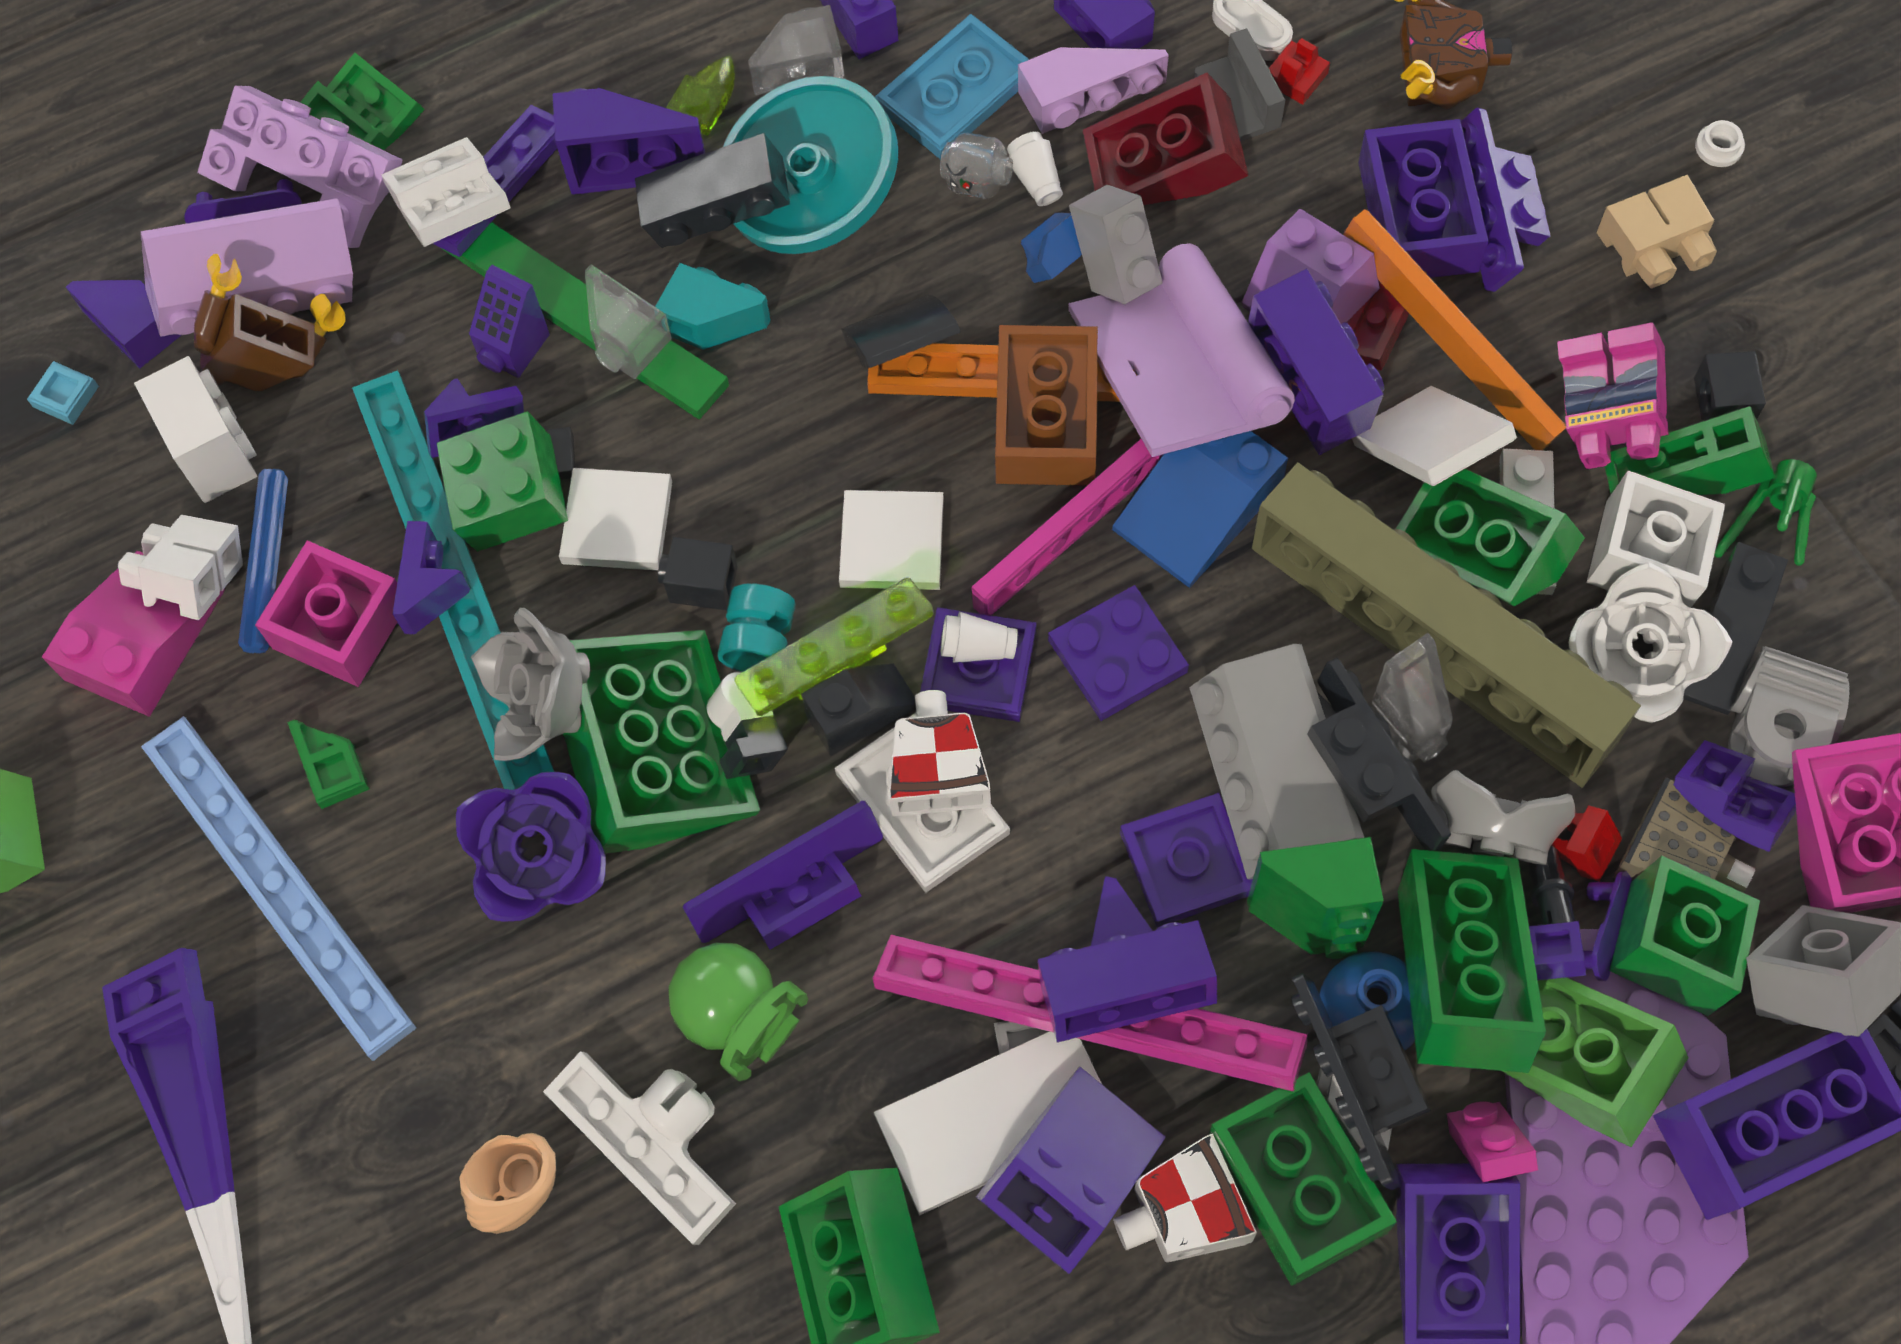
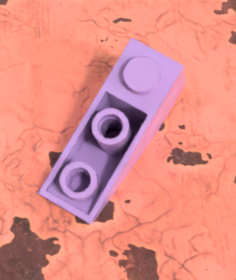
[1018,47,1168,134]

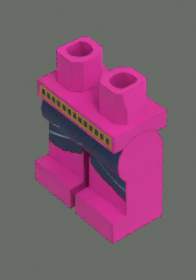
[1557,322,1669,469]

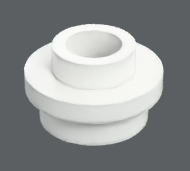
[1695,120,1745,167]

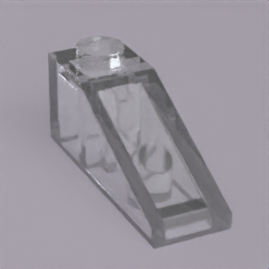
[1370,633,1453,762]

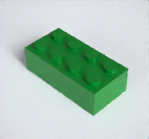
[1398,849,1546,1073]

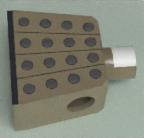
[1613,777,1756,893]

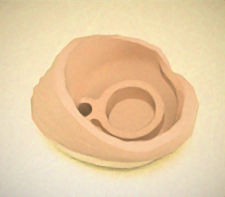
[460,1133,556,1234]

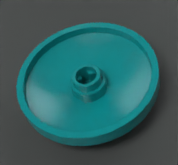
[723,76,898,254]

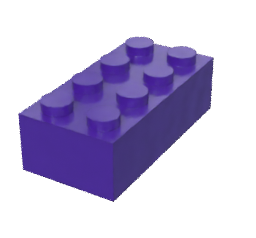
[1652,1029,1901,1220]

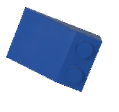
[1112,431,1288,588]

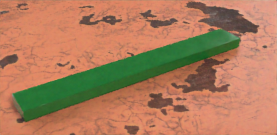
[407,222,729,420]

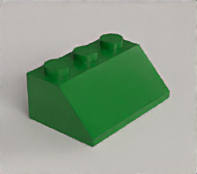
[1396,469,1585,606]
[1247,837,1384,959]
[778,1168,940,1344]

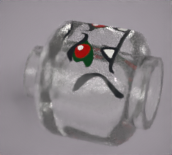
[940,132,1013,199]

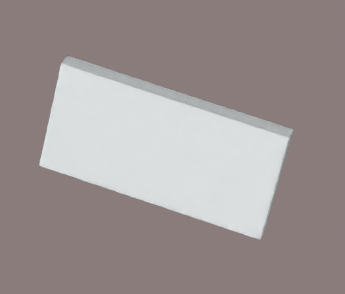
[874,1032,1102,1216]

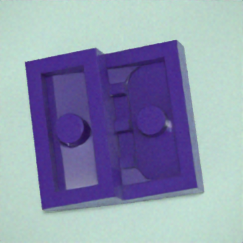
[1673,740,1796,852]

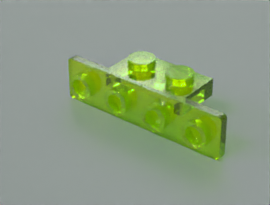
[734,577,934,716]

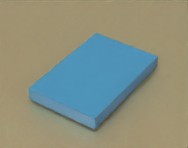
[875,14,1029,160]

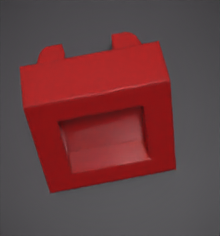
[1269,38,1330,105]
[1551,805,1622,881]

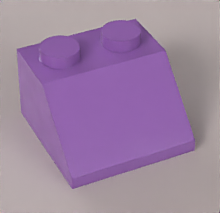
[1242,209,1379,324]

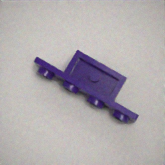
[1460,107,1551,292]
[683,800,883,950]

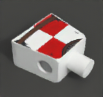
[889,690,991,817]
[1113,1133,1257,1262]

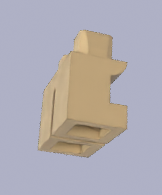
[1597,175,1717,289]

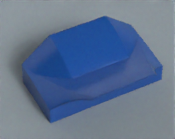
[1021,213,1082,283]

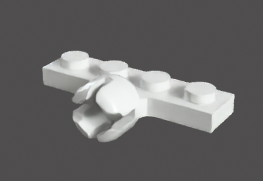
[543,1051,736,1245]

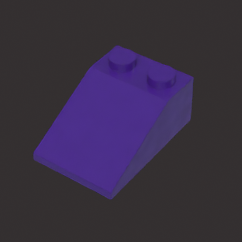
[553,88,705,194]
[1396,1163,1520,1344]

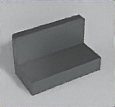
[1194,28,1285,141]

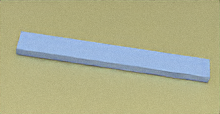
[141,716,416,1061]

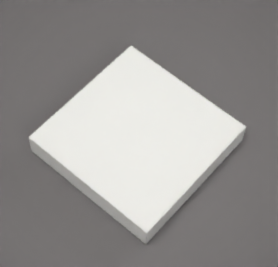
[559,468,672,570]
[839,490,944,590]

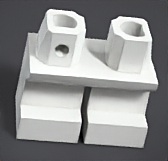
[118,515,243,620]

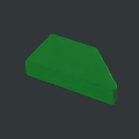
[287,719,370,809]

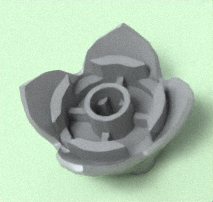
[471,608,590,761]
[1431,770,1575,865]

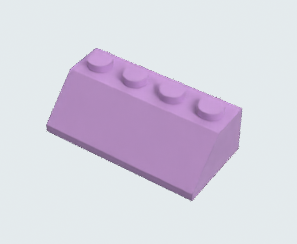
[141,198,353,337]

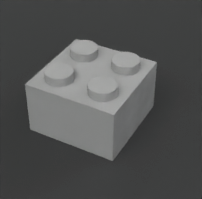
[1746,905,1901,1037]

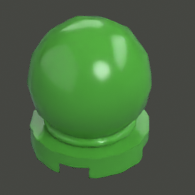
[669,942,808,1081]

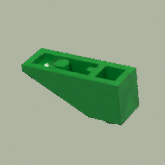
[1605,406,1775,495]

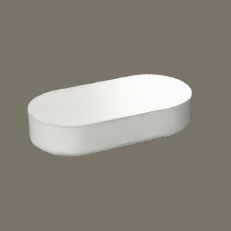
[1212,0,1293,61]

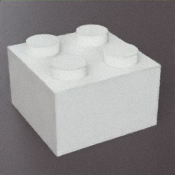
[134,356,258,503]
[1587,471,1725,608]

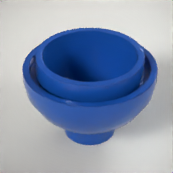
[1319,952,1415,1051]

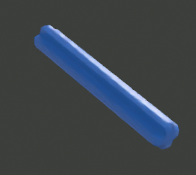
[238,469,288,653]

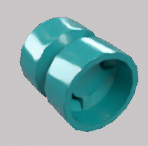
[717,584,796,676]

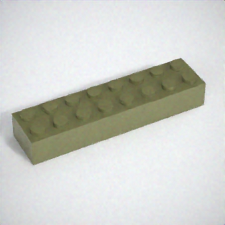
[1252,462,1641,788]

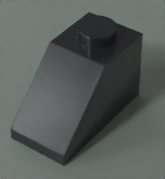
[801,663,916,756]

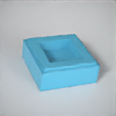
[27,361,99,425]

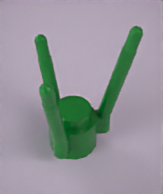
[1714,459,1817,566]

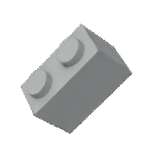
[1069,185,1163,304]

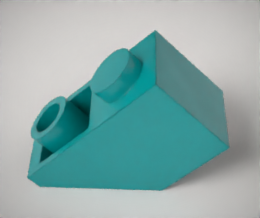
[654,263,771,350]

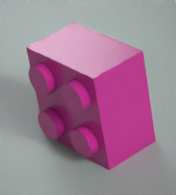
[255,540,397,687]

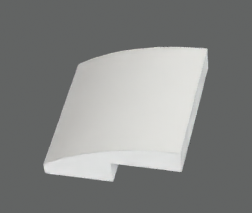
[381,137,511,247]

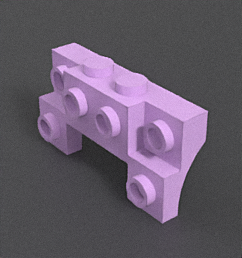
[197,85,403,248]

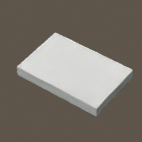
[1352,386,1517,486]
[835,713,1010,893]

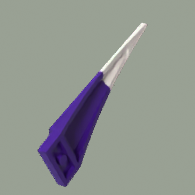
[102,948,252,1344]

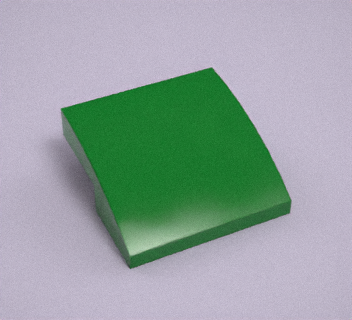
[300,52,425,150]

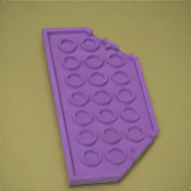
[1505,929,1749,1344]

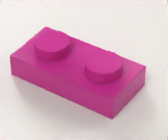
[1447,1102,1538,1182]

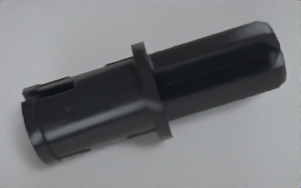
[1529,846,1576,925]

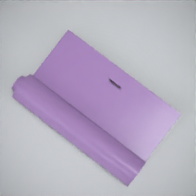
[1069,243,1295,457]

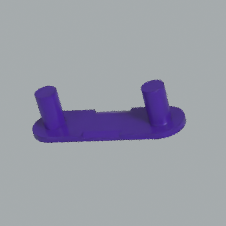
[184,179,302,224]
[1583,871,1632,981]

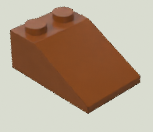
[995,325,1098,485]

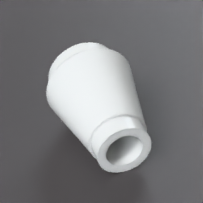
[1007,132,1063,206]
[941,612,1017,662]

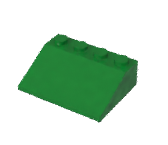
[563,630,760,854]

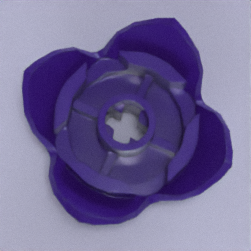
[456,772,606,922]

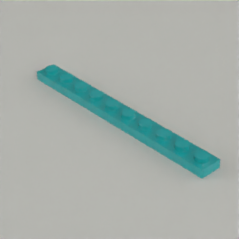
[352,370,555,790]

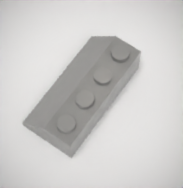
[1189,644,1364,879]

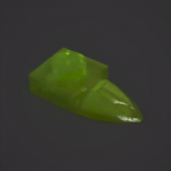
[666,56,735,136]

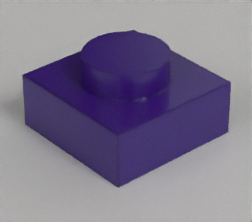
[1529,921,1586,980]

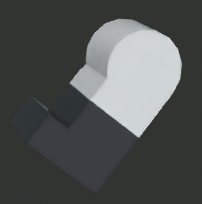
[707,672,788,779]

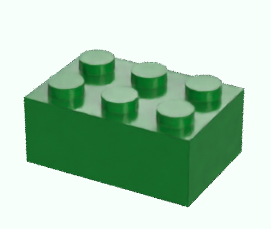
[1209,1072,1397,1286]

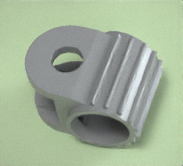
[1728,646,1849,788]

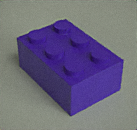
[1358,119,1488,278]
[1248,268,1384,455]

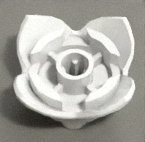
[1568,562,1732,723]

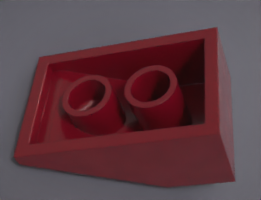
[1083,73,1249,205]

